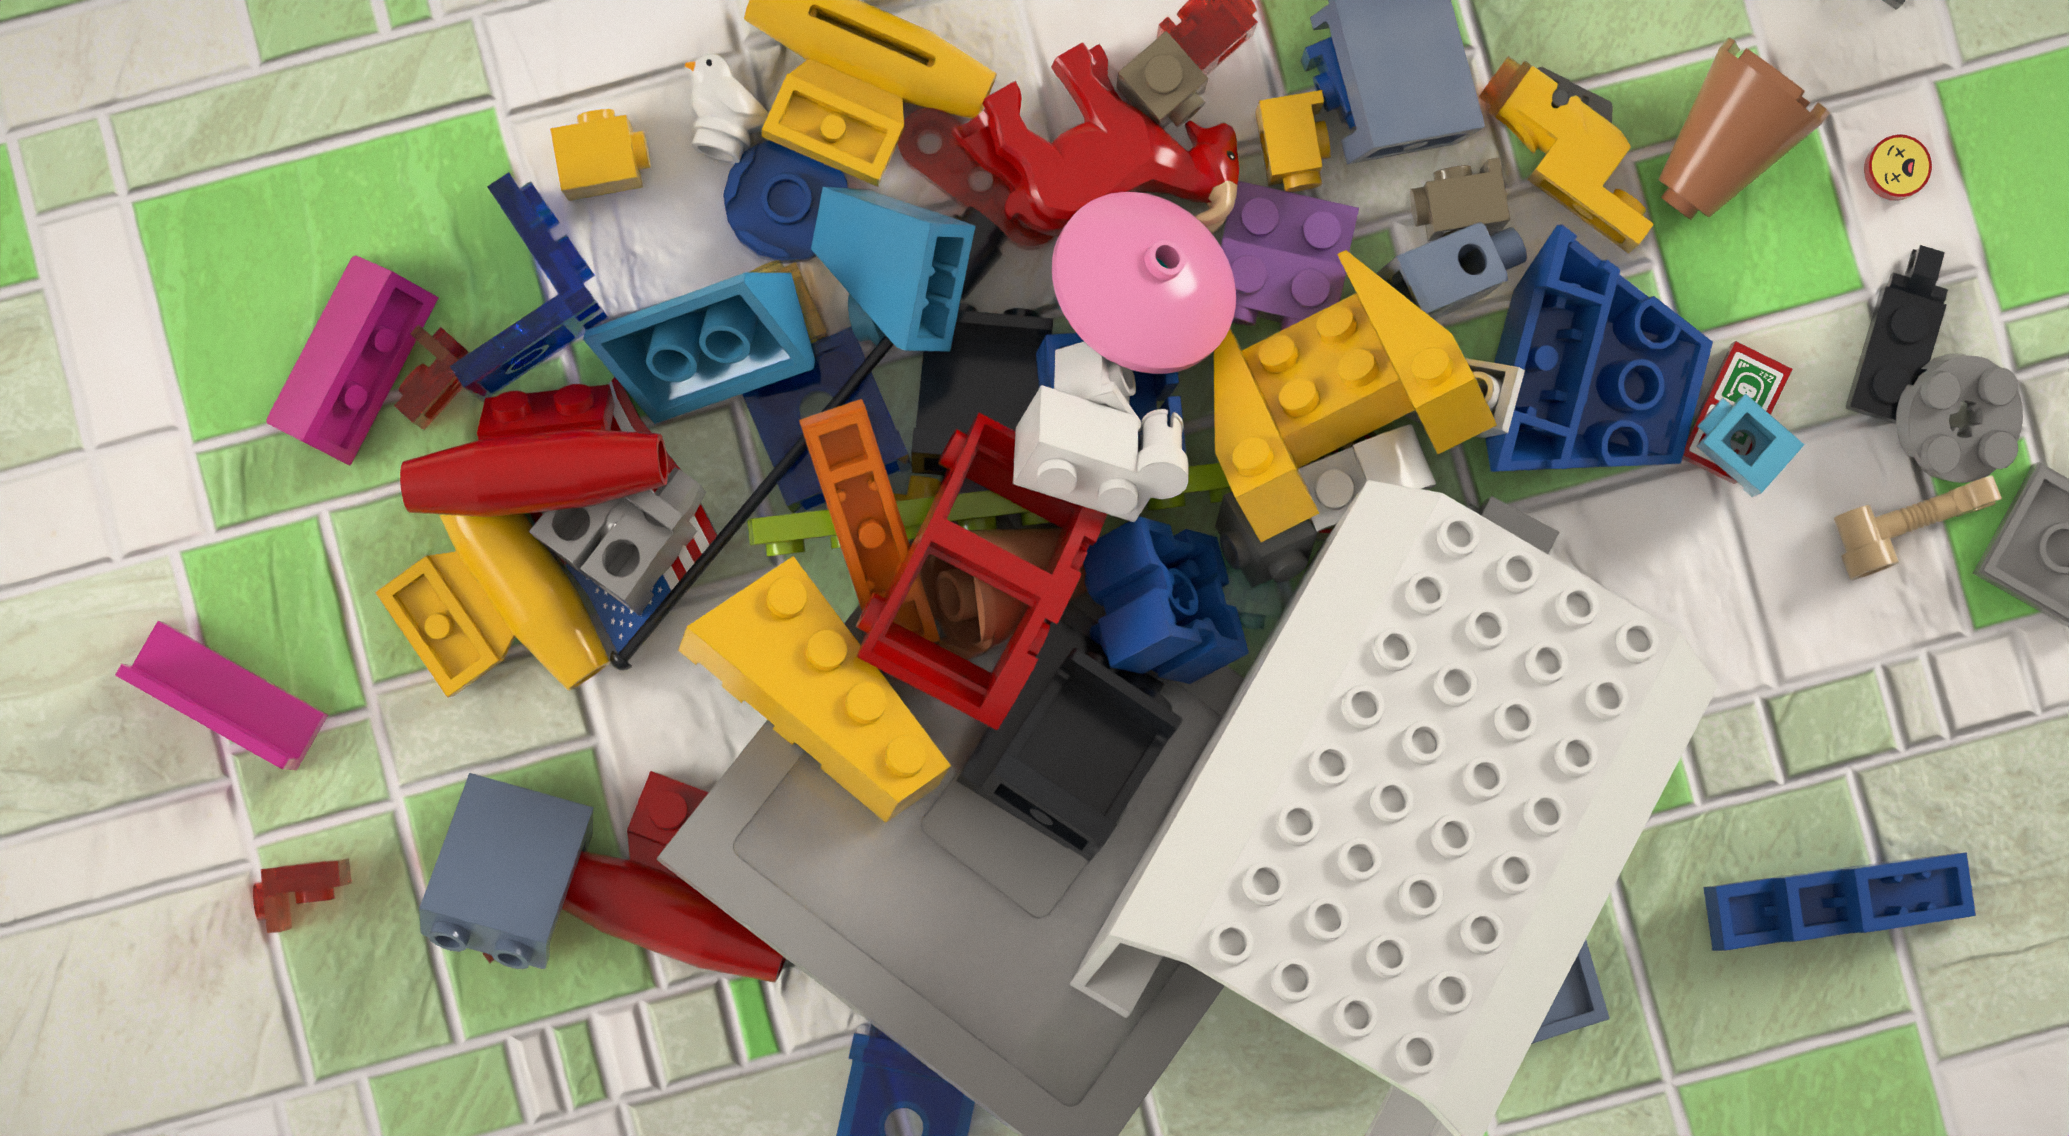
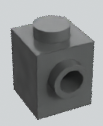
[1215,492,1317,588]

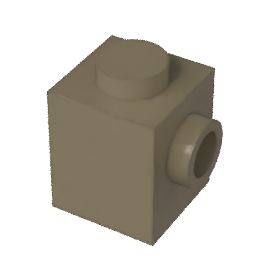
[1116,31,1209,129]

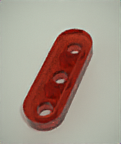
[898,108,1057,250]

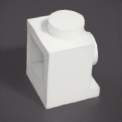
[1054,342,1141,431]

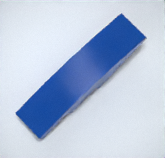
[1703,852,1976,951]

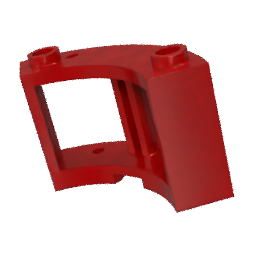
[856,412,1107,730]

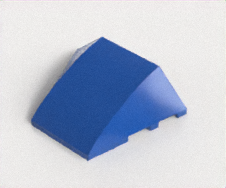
[1485,224,1713,472]

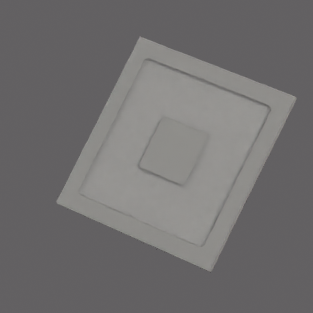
[657,478,1244,1136]

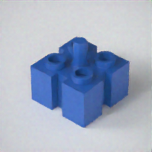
[1083,516,1249,684]

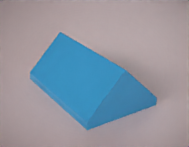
[583,272,815,424]

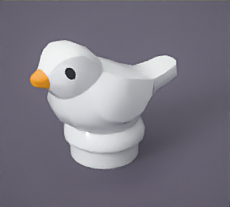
[684,54,769,164]

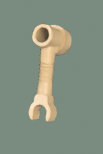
[1834,475,2002,580]

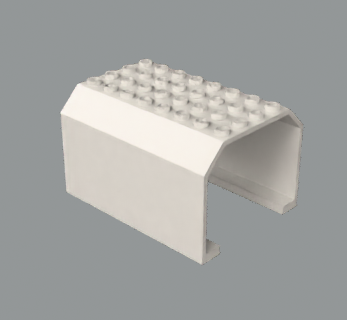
[1069,480,1718,1136]

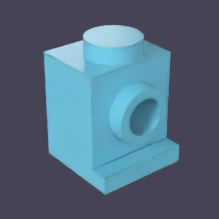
[1696,394,1805,498]

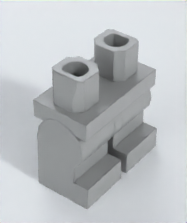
[529,467,706,616]

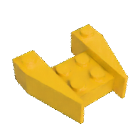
[1214,250,1497,542]

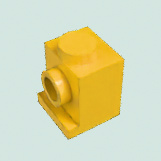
[1255,90,1331,192]

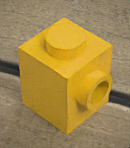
[550,109,651,201]

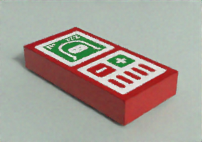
[1682,341,1793,484]

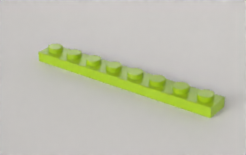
[747,463,1232,557]

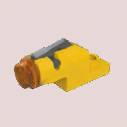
[1478,56,1654,254]

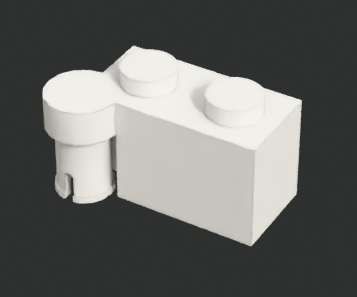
[1013,385,1188,522]

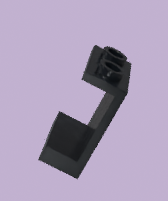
[911,303,1054,476]

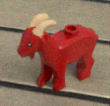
[952,42,1239,236]

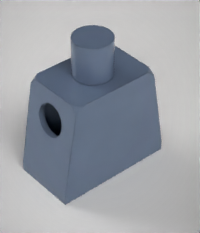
[1376,222,1527,320]

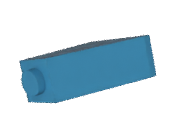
[811,187,975,351]

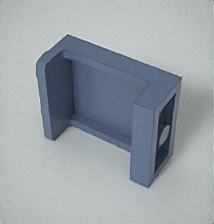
[1310,0,1485,165]
[419,773,594,969]

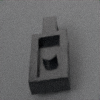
[1845,245,1948,424]

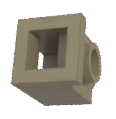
[1410,157,1510,241]

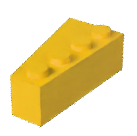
[678,556,951,823]

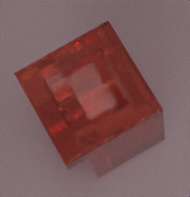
[1156,0,1258,76]

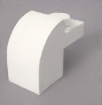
[1299,424,1436,532]

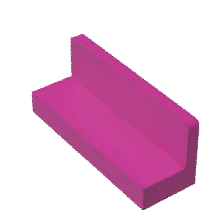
[266,256,439,466]
[115,621,328,770]

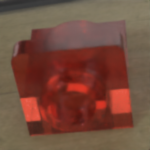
[394,324,475,430]
[253,858,352,933]

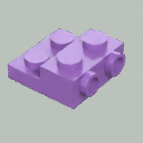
[1220,181,1359,331]

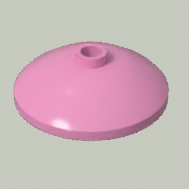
[1052,192,1236,374]

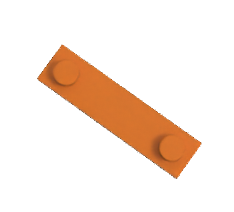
[799,399,940,643]

